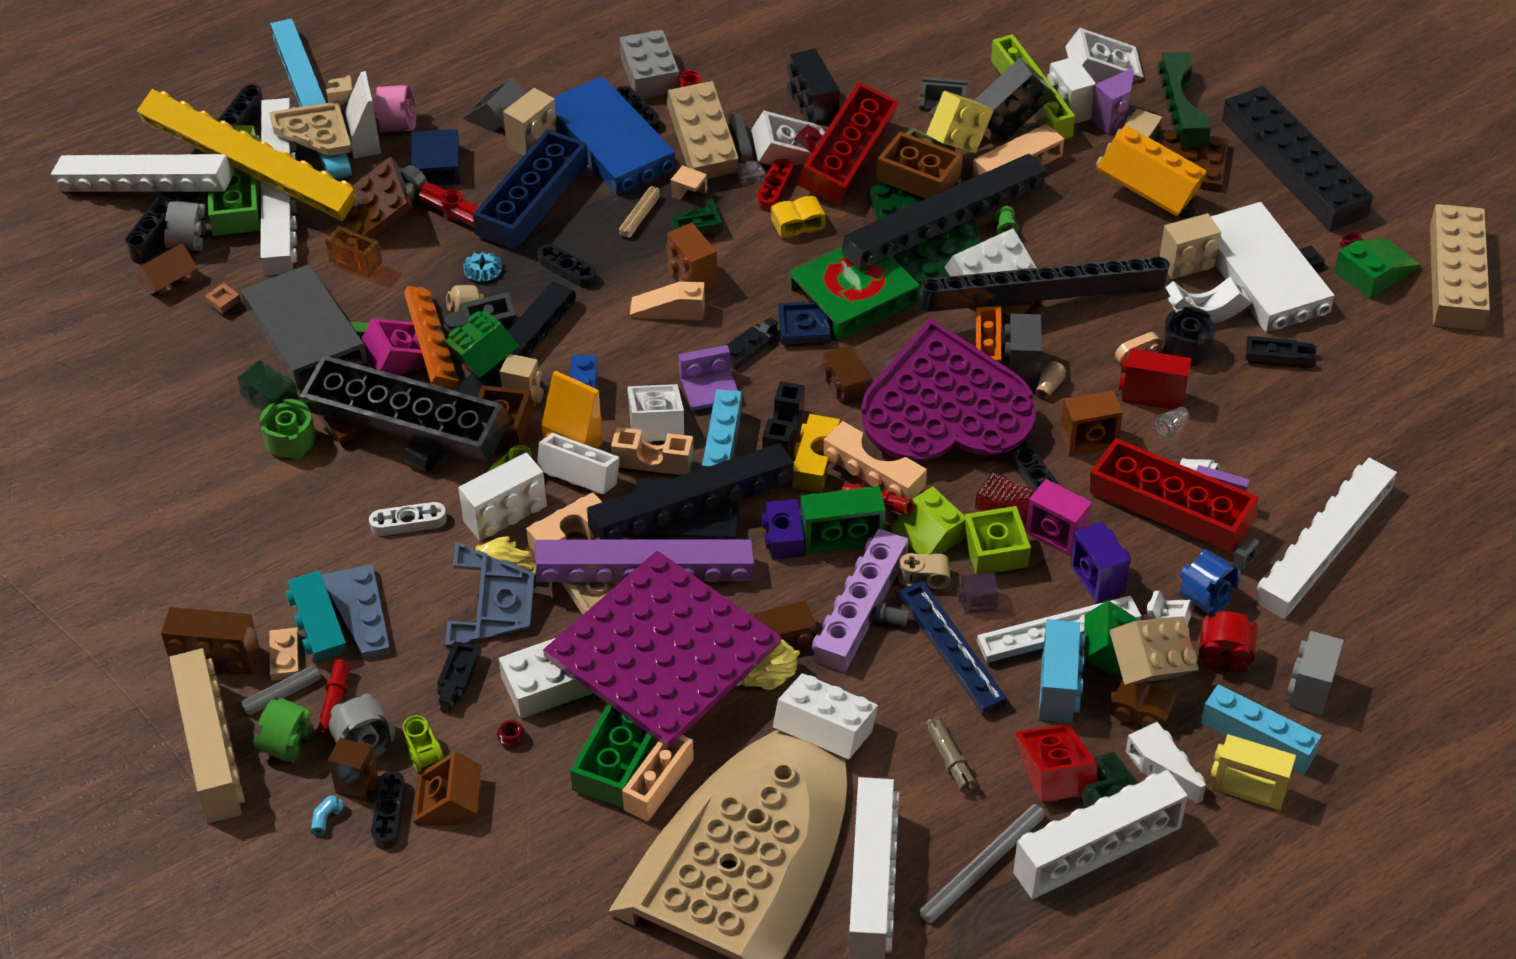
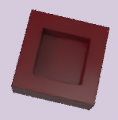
[794,124,823,153]

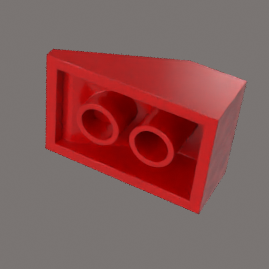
[1015,723,1097,802]

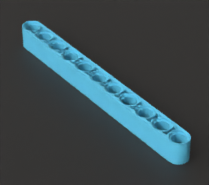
[270,18,352,180]

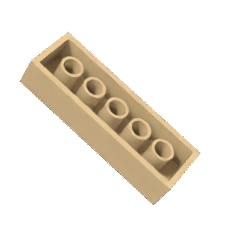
[1430,204,1490,331]
[169,648,245,824]

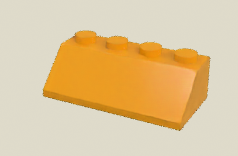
[1096,124,1207,216]

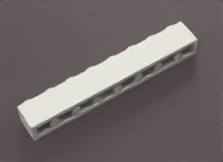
[50,154,235,192]
[1256,458,1397,620]

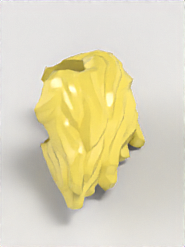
[475,536,535,573]
[736,639,800,690]

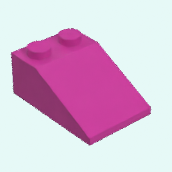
[361,318,454,375]

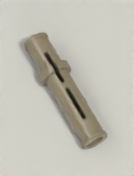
[925,717,977,793]

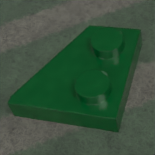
[671,199,723,235]

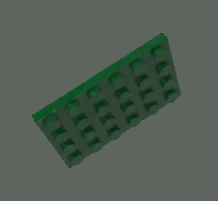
[868,177,981,288]

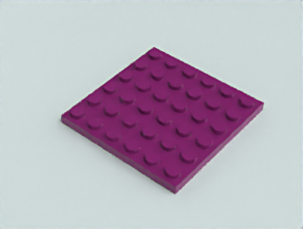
[543,550,781,748]

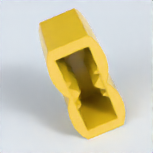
[771,196,826,238]

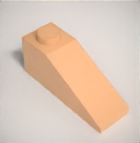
[630,282,705,321]

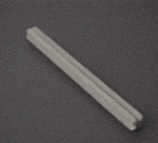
[920,804,1045,923]

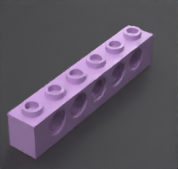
[812,529,908,673]

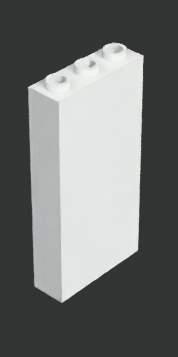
[1211,202,1334,333]

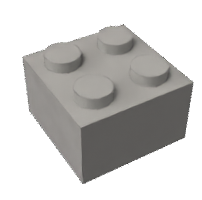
[1287,631,1344,716]

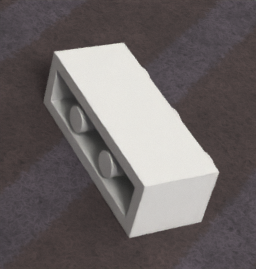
[537,433,620,494]

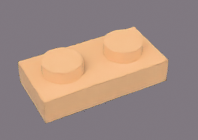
[269,627,299,681]

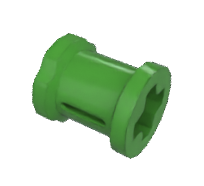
[994,206,1019,234]

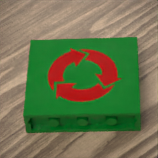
[789,247,920,341]

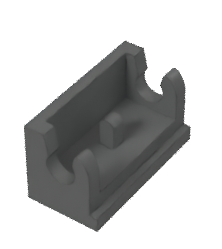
[919,77,968,111]

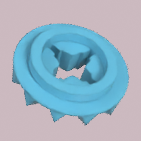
[463,251,502,282]

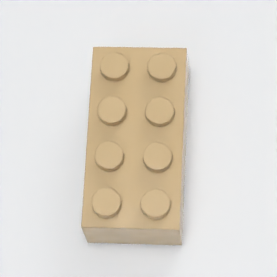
[667,81,739,179]

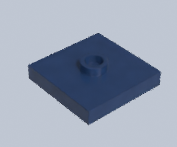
[778,302,831,345]

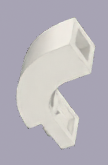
[1166,277,1252,323]

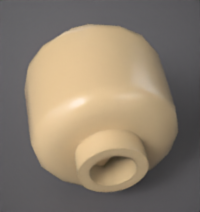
[446,285,484,313]

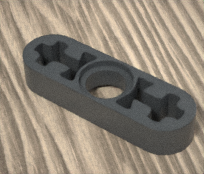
[728,113,753,165]

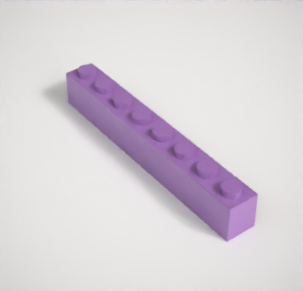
[535,540,754,583]

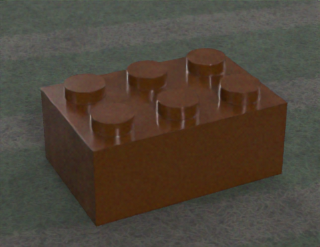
[161,607,260,674]

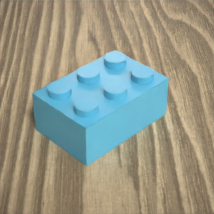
[1039,619,1085,723]

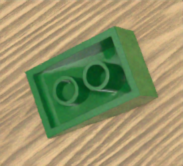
[1334,238,1421,299]

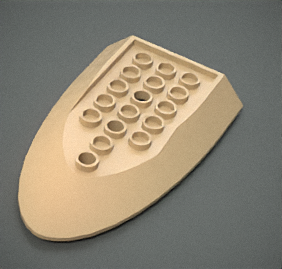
[608,730,847,959]

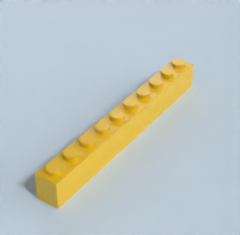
[137,89,357,222]

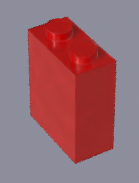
[1118,348,1191,411]

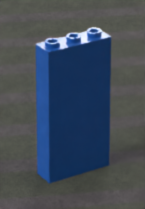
[552,76,676,195]

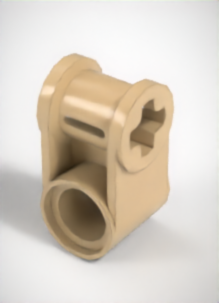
[898,553,951,590]

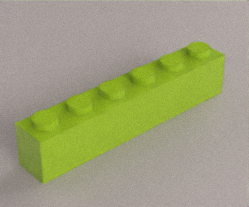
[991,34,1075,139]

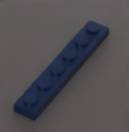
[899,581,1007,715]

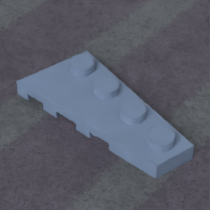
[322,564,391,659]

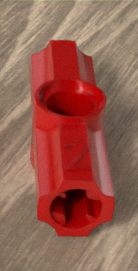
[419,183,479,227]

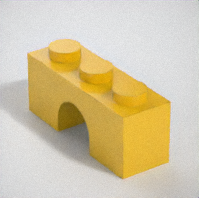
[792,414,840,493]

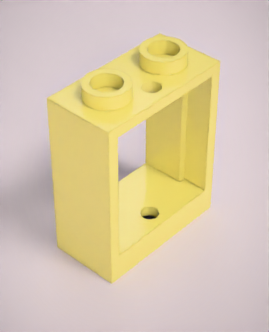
[1210,734,1296,810]

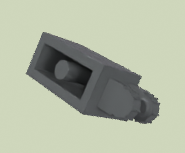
[443,292,516,333]

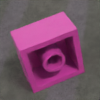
[1025,479,1092,557]

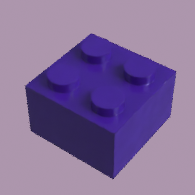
[1070,521,1131,604]

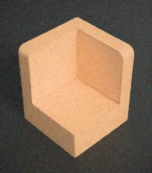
[671,165,707,200]

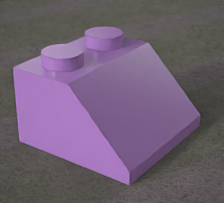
[1091,68,1134,135]

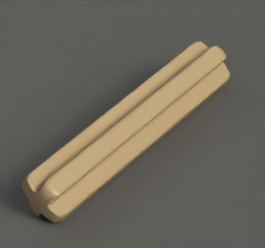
[619,186,660,238]

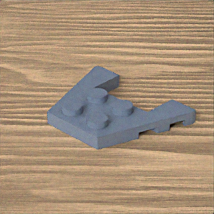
[445,542,535,648]

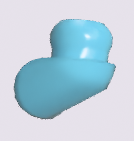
[311,795,344,835]

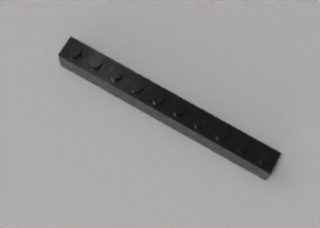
[841,153,1047,270]

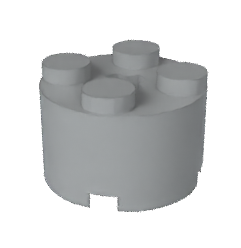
[164,201,206,252]
[329,694,395,759]

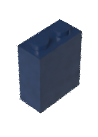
[411,129,460,185]

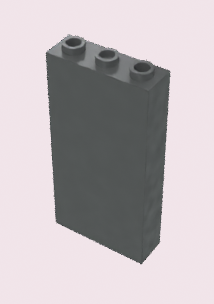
[241,264,368,389]

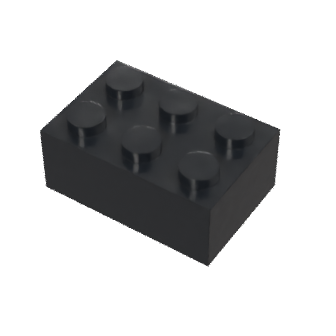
[787,48,840,127]
[974,58,1056,142]

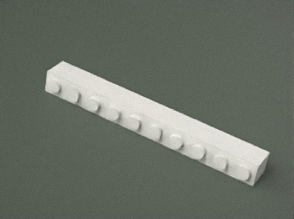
[261,98,298,276]

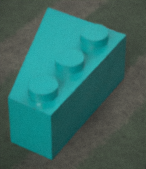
[285,570,347,663]

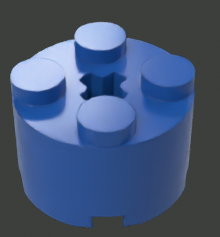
[1179,549,1241,615]

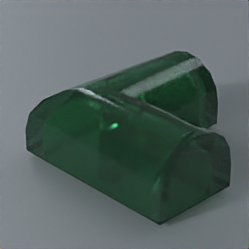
[1082,752,1138,808]

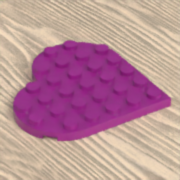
[861,318,1036,462]

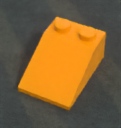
[542,370,603,449]

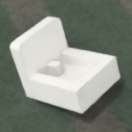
[1147,591,1194,625]

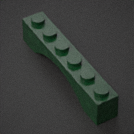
[1157,52,1211,148]

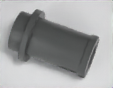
[874,603,910,628]

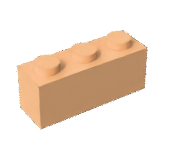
[622,735,694,822]

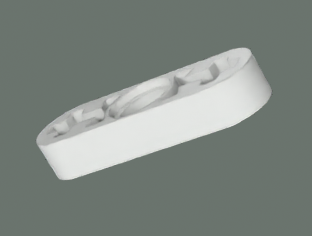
[369,502,447,536]

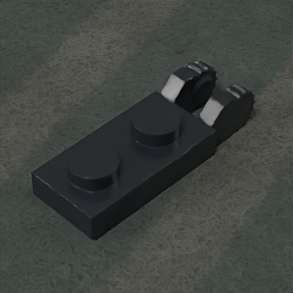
[1245,336,1317,368]

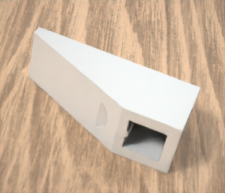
[1126,722,1206,803]

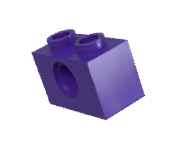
[761,499,804,560]

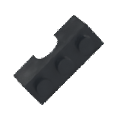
[762,381,805,456]

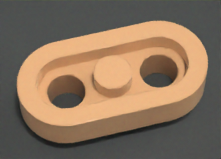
[1115,332,1162,365]

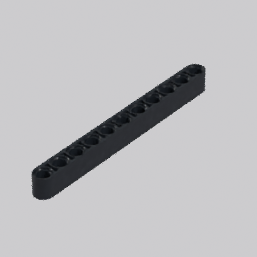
[125,84,263,264]
[918,256,1170,312]
[404,282,576,472]

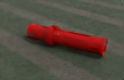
[842,483,915,515]
[315,659,351,739]

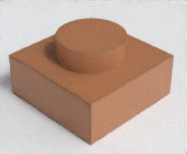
[205,283,241,314]

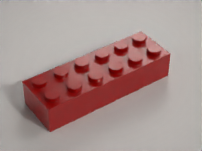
[797,81,899,206]
[1090,438,1259,553]

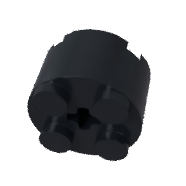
[1162,306,1216,366]

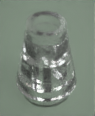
[1153,407,1189,438]

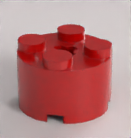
[1199,611,1258,673]

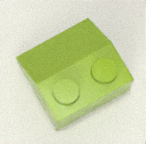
[891,487,966,554]
[964,506,1031,576]

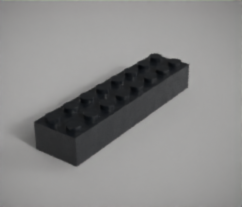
[1222,86,1373,232]
[300,355,510,463]

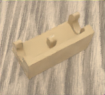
[326,75,353,121]

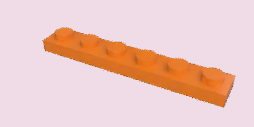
[404,286,458,389]

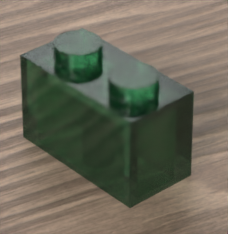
[238,360,299,410]

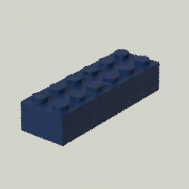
[473,129,589,250]

